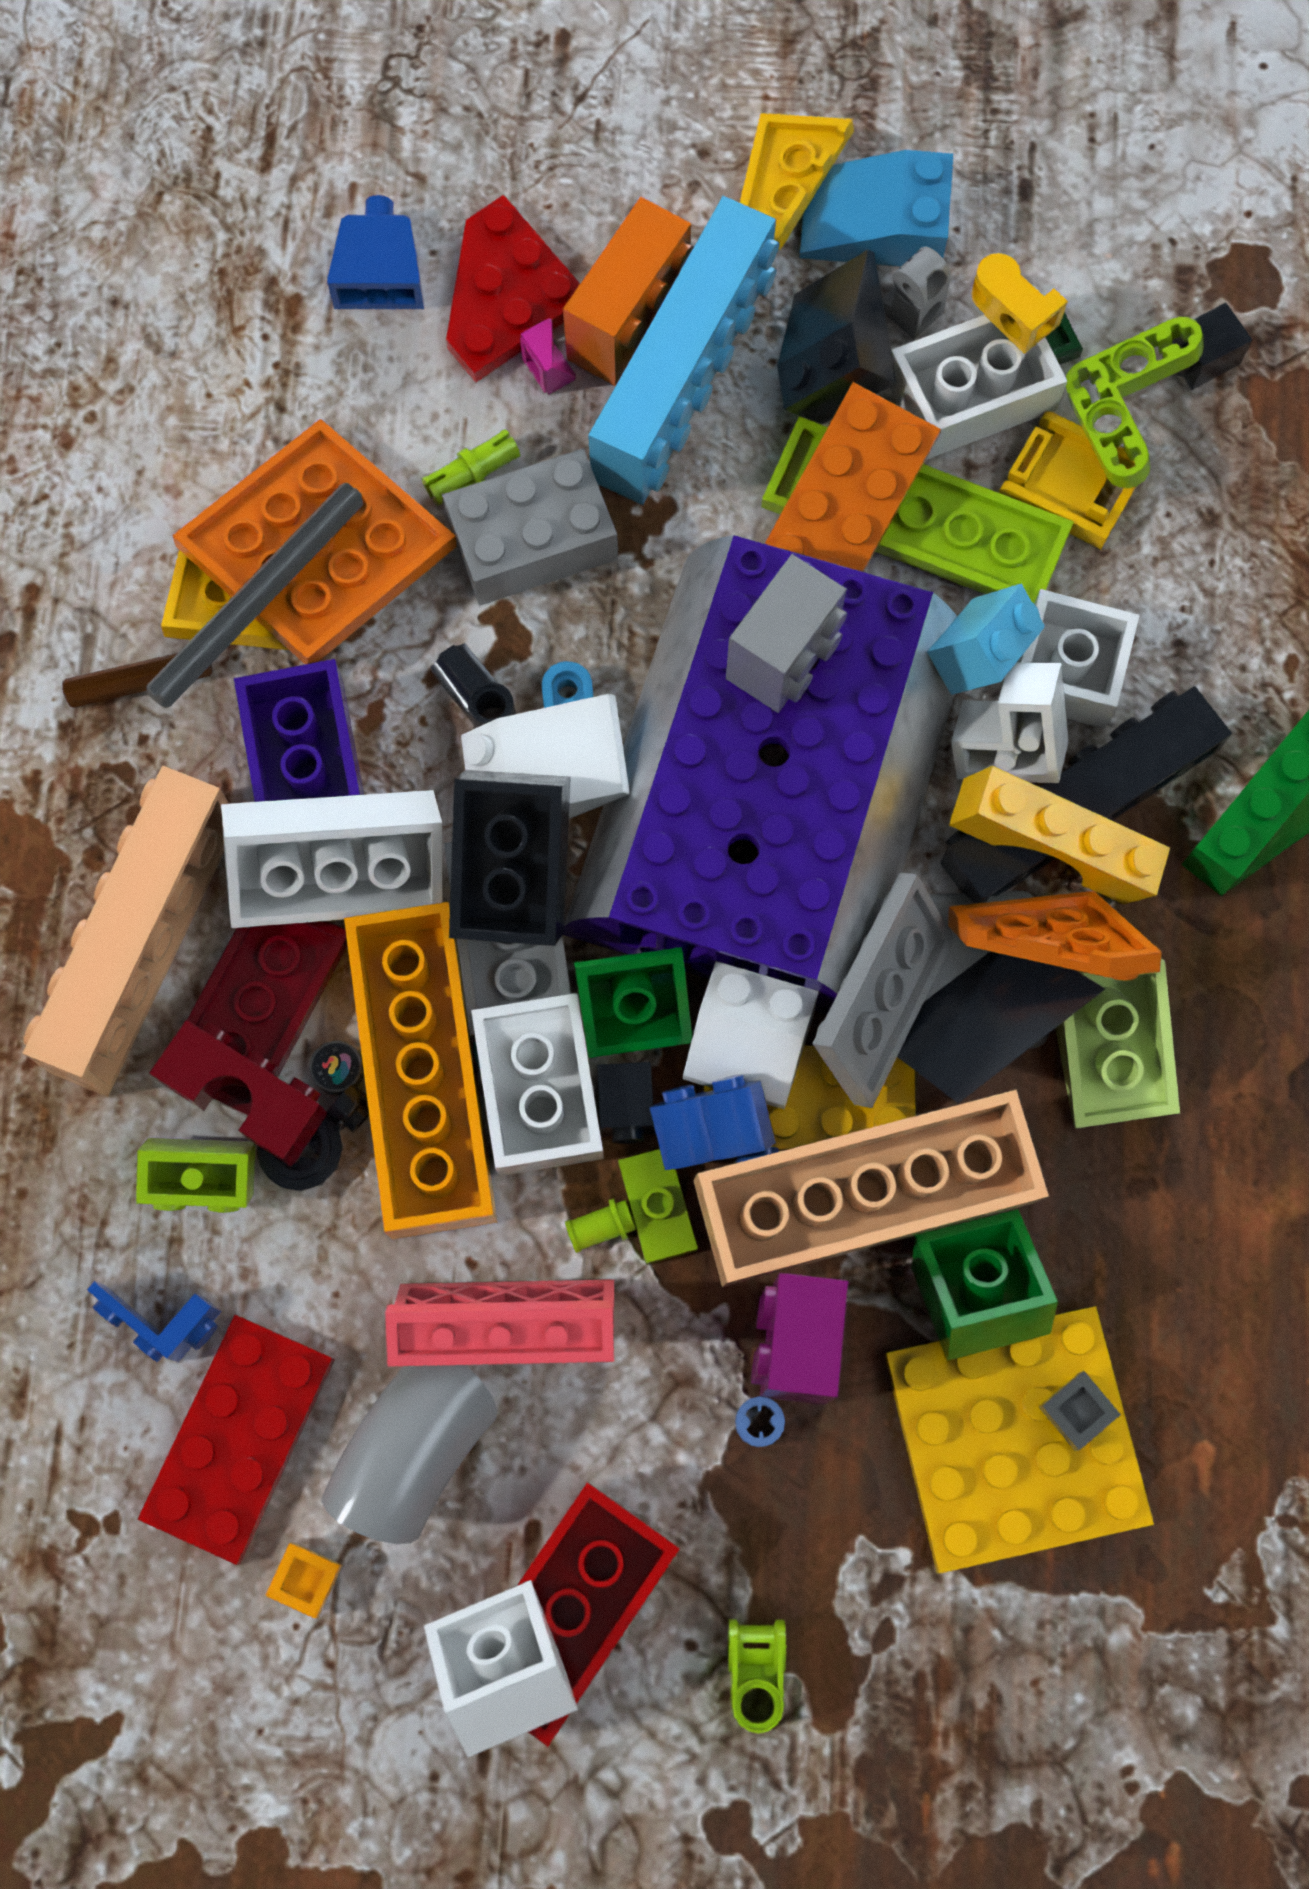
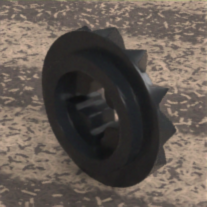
[257,1117,344,1192]

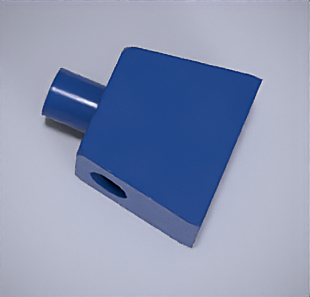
[327,195,425,309]

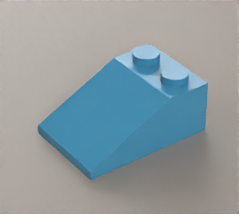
[799,150,954,267]

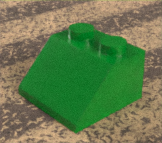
[574,947,692,1058]

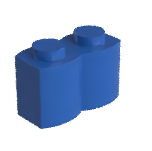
[650,1074,776,1170]

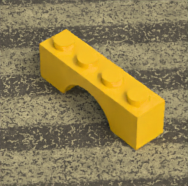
[949,765,1170,904]

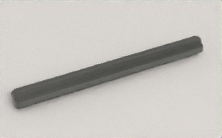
[146,483,363,708]

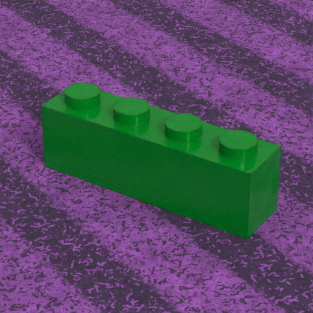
[1181,710,1309,896]

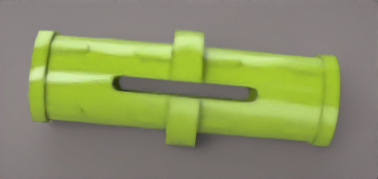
[421,429,521,506]

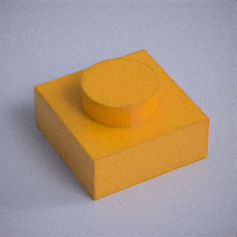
[265,1542,343,1619]

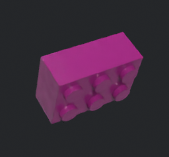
[751,1273,848,1405]

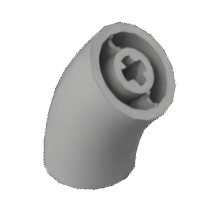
[321,1365,497,1544]

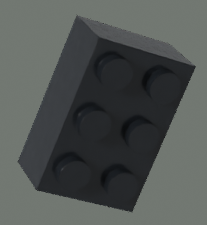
[449,770,571,946]

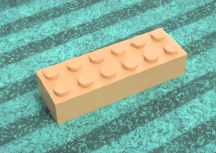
[23,765,229,1097]
[693,1090,1049,1287]

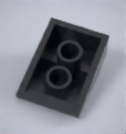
[777,249,897,425]

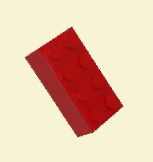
[517,1482,680,1747]

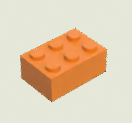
[563,196,694,387]

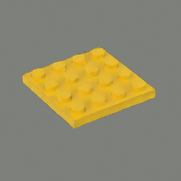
[884,1306,1154,1574]

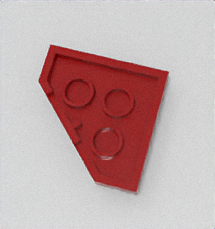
[446,194,580,383]

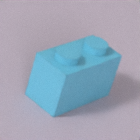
[927,583,1045,695]

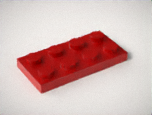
[137,1314,335,1565]

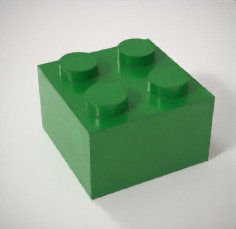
[911,1209,1058,1361]

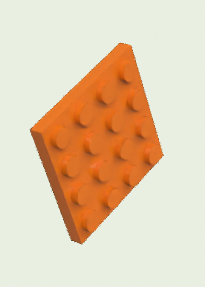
[172,419,457,664]

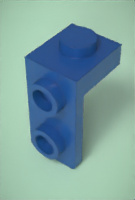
[87,1281,222,1362]

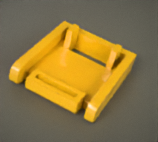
[998,411,1137,550]

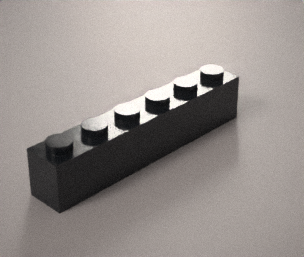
[940,686,1232,904]

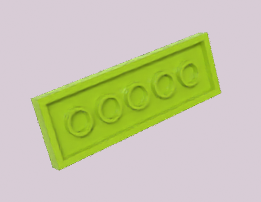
[761,416,1074,603]

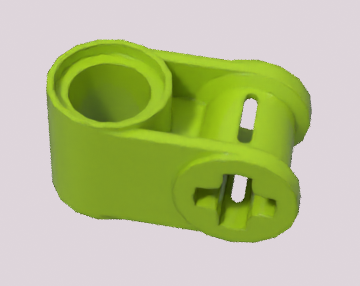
[728,1619,786,1733]

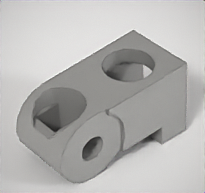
[882,247,951,339]

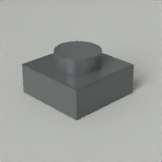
[1039,1371,1121,1451]

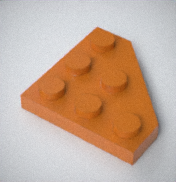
[948,891,1162,980]

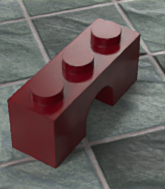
[149,1020,328,1167]

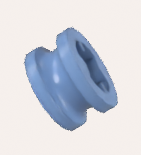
[735,1396,785,1447]

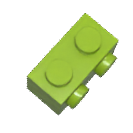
[136,1138,255,1213]

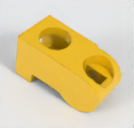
[971,253,1068,354]

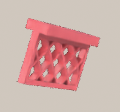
[385,1279,615,1366]

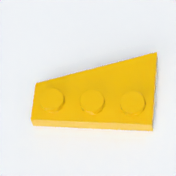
[739,113,854,250]
[161,550,288,650]

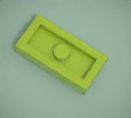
[618,1149,698,1265]

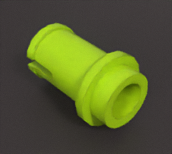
[565,1198,637,1253]

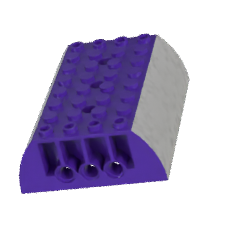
[562,535,957,1014]

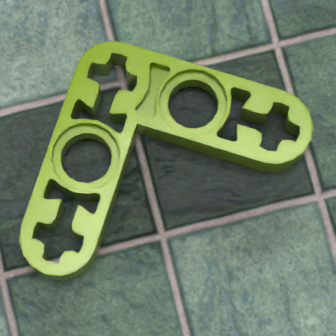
[1066,317,1204,488]

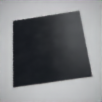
[897,951,1105,1104]

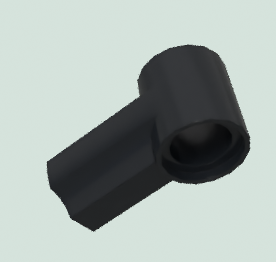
[430,643,516,729]

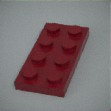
[187,921,347,1117]

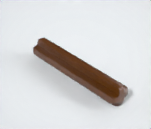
[62,653,212,708]

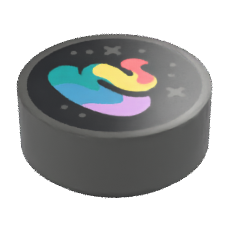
[309,1041,364,1096]

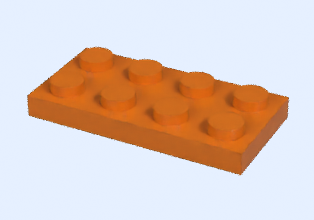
[765,382,941,572]

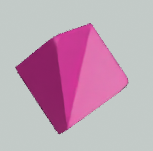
[520,318,576,395]

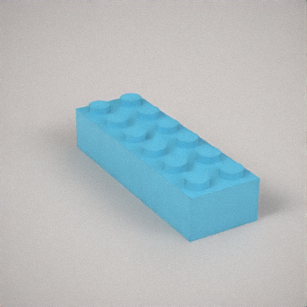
[588,196,779,505]

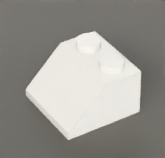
[683,961,818,1110]
[424,1580,578,1757]

